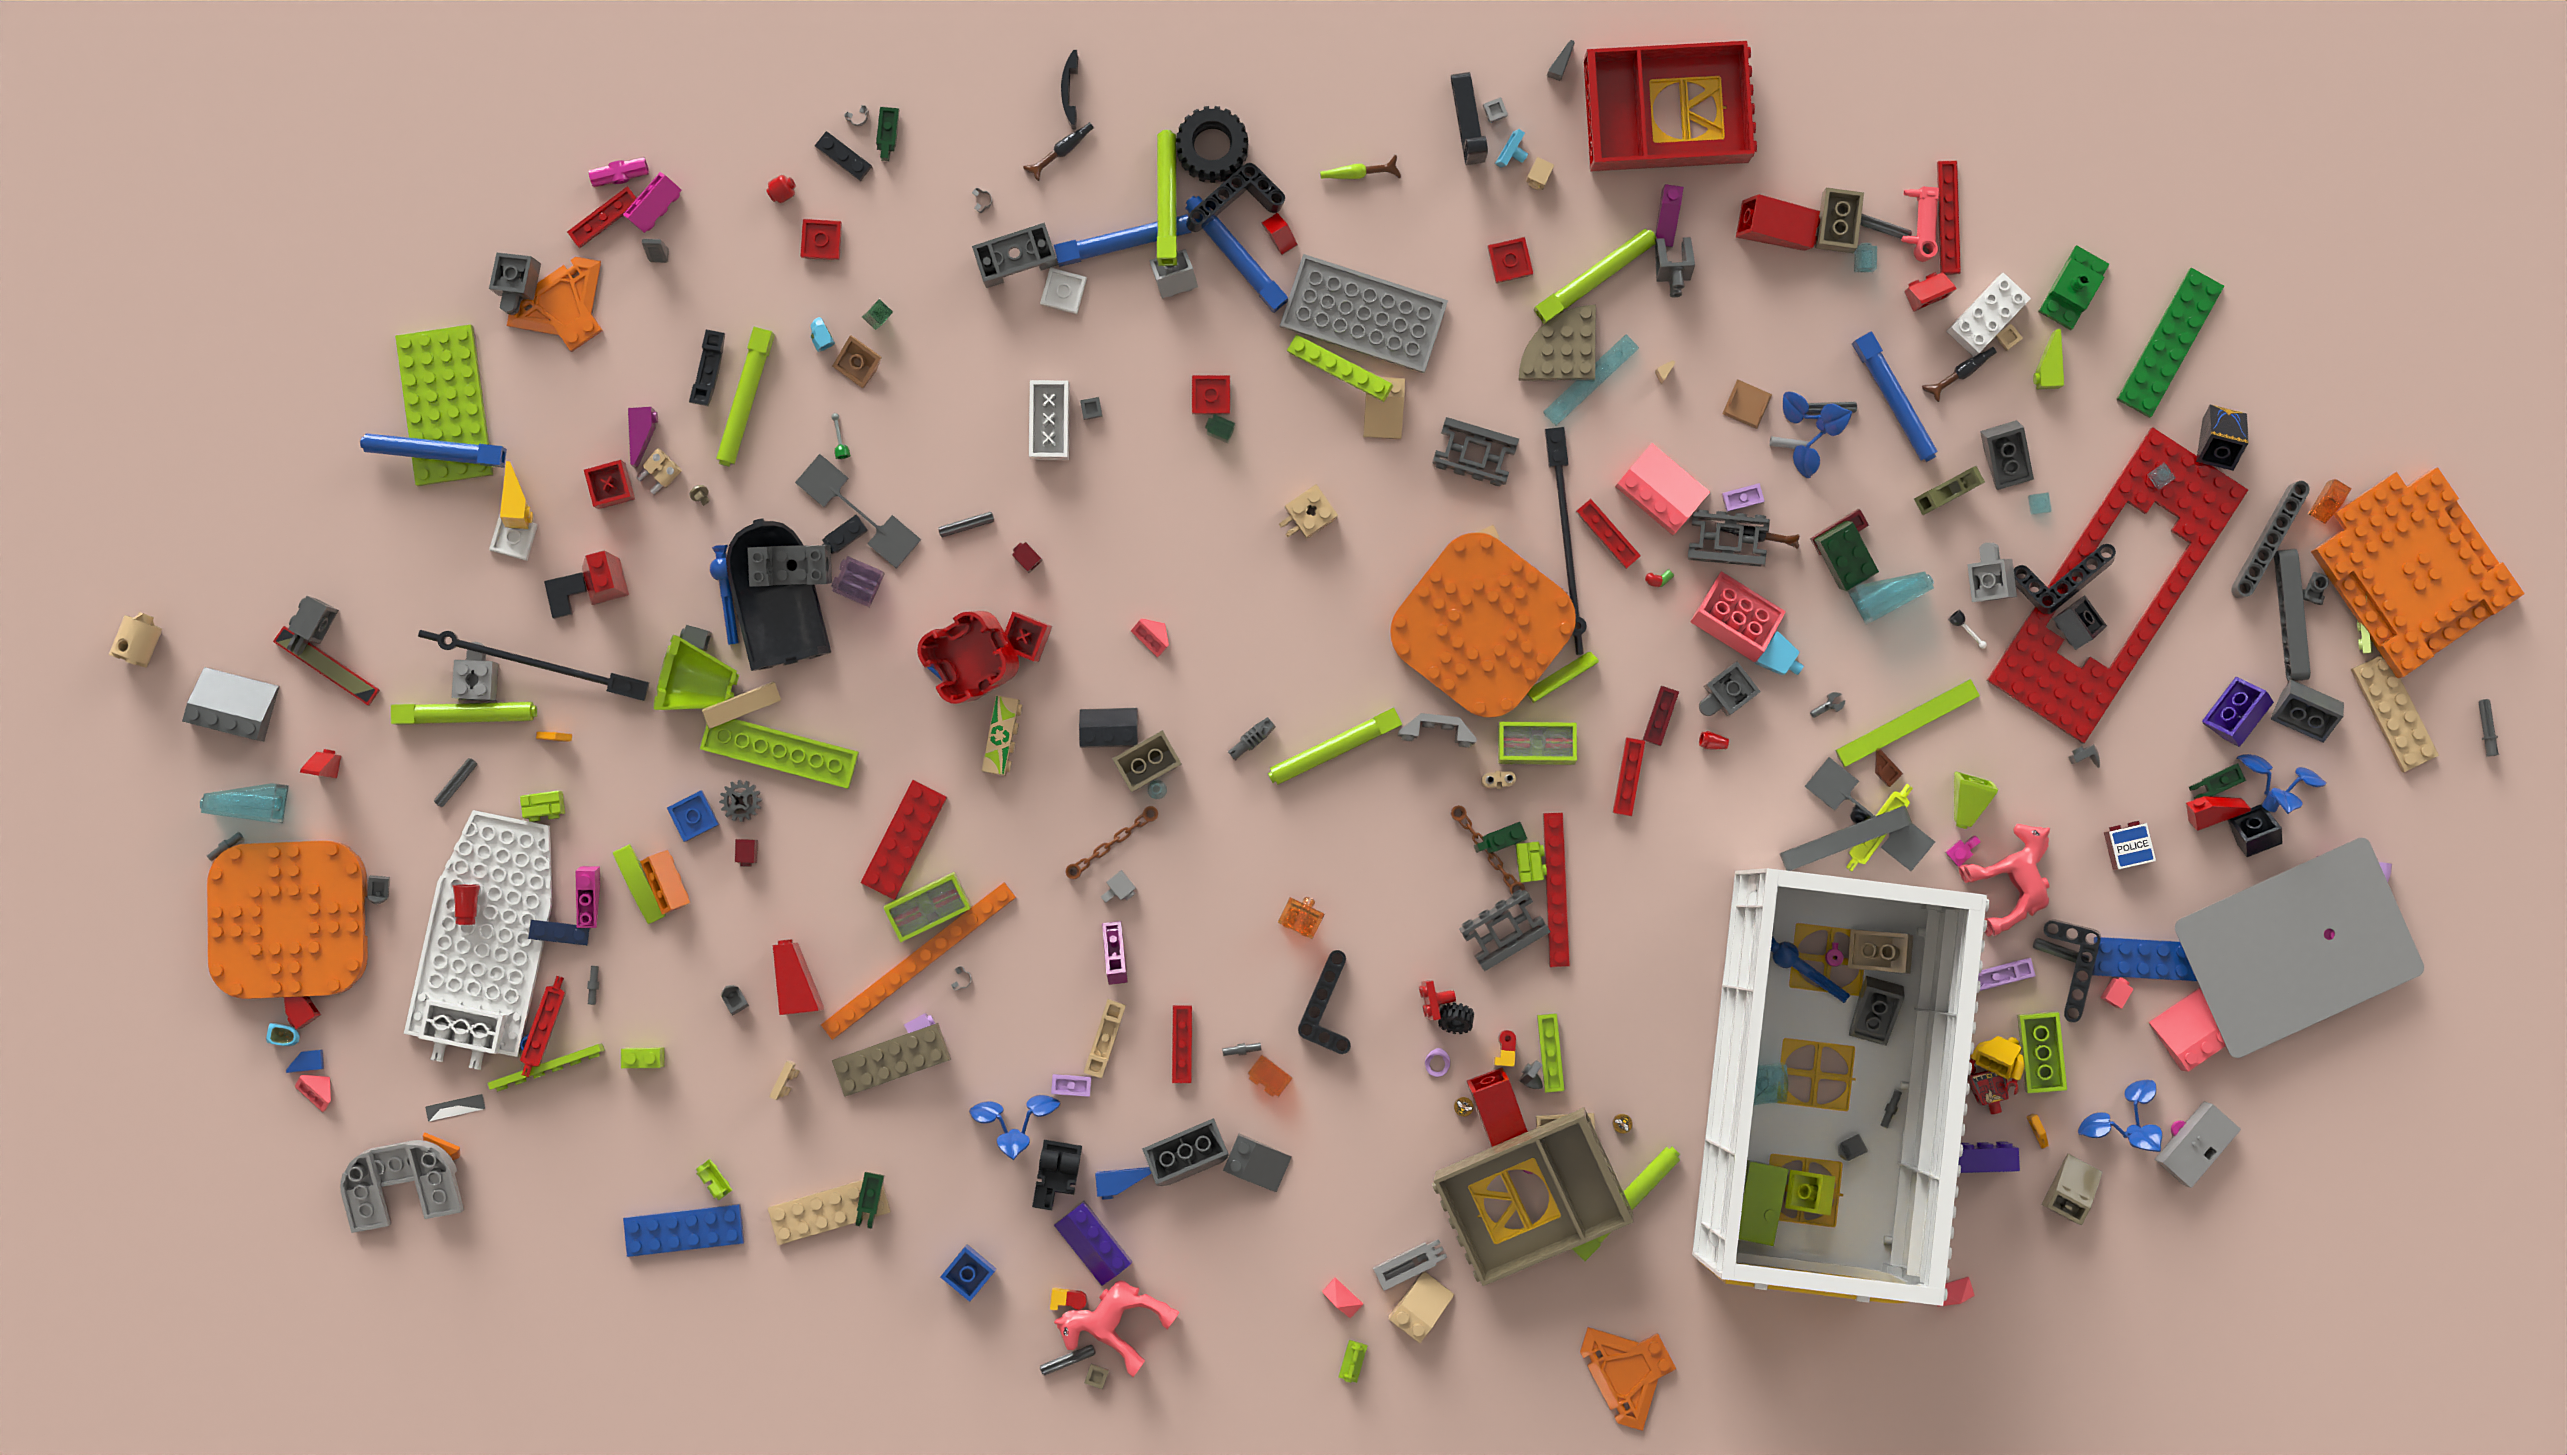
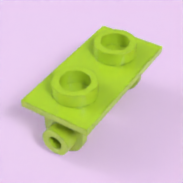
[696,1159,732,1200]
[1338,1340,1368,1383]

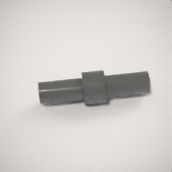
[207,832,243,861]
[587,966,599,1005]
[1222,1043,1261,1056]
[1880,1090,1902,1128]

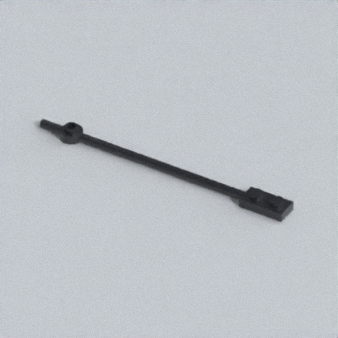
[1545,427,1587,655]
[418,630,650,701]

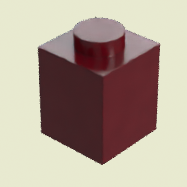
[1012,542,1043,573]
[735,839,758,867]

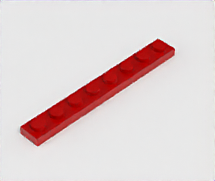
[1543,812,1570,967]

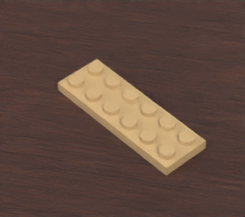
[2351,655,2439,772]
[768,1180,891,1245]

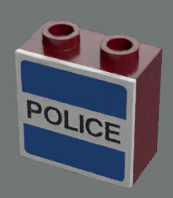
[2104,821,2156,870]

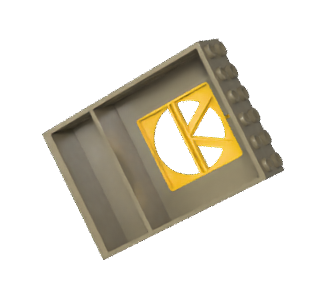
[1432,1107,1633,1286]

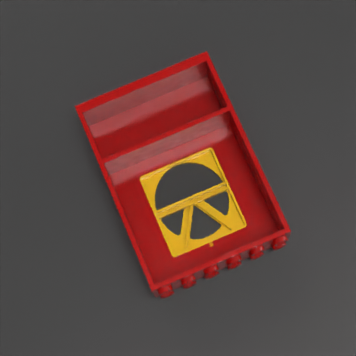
[1583,41,1757,171]

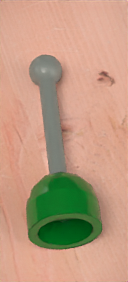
[831,413,851,459]

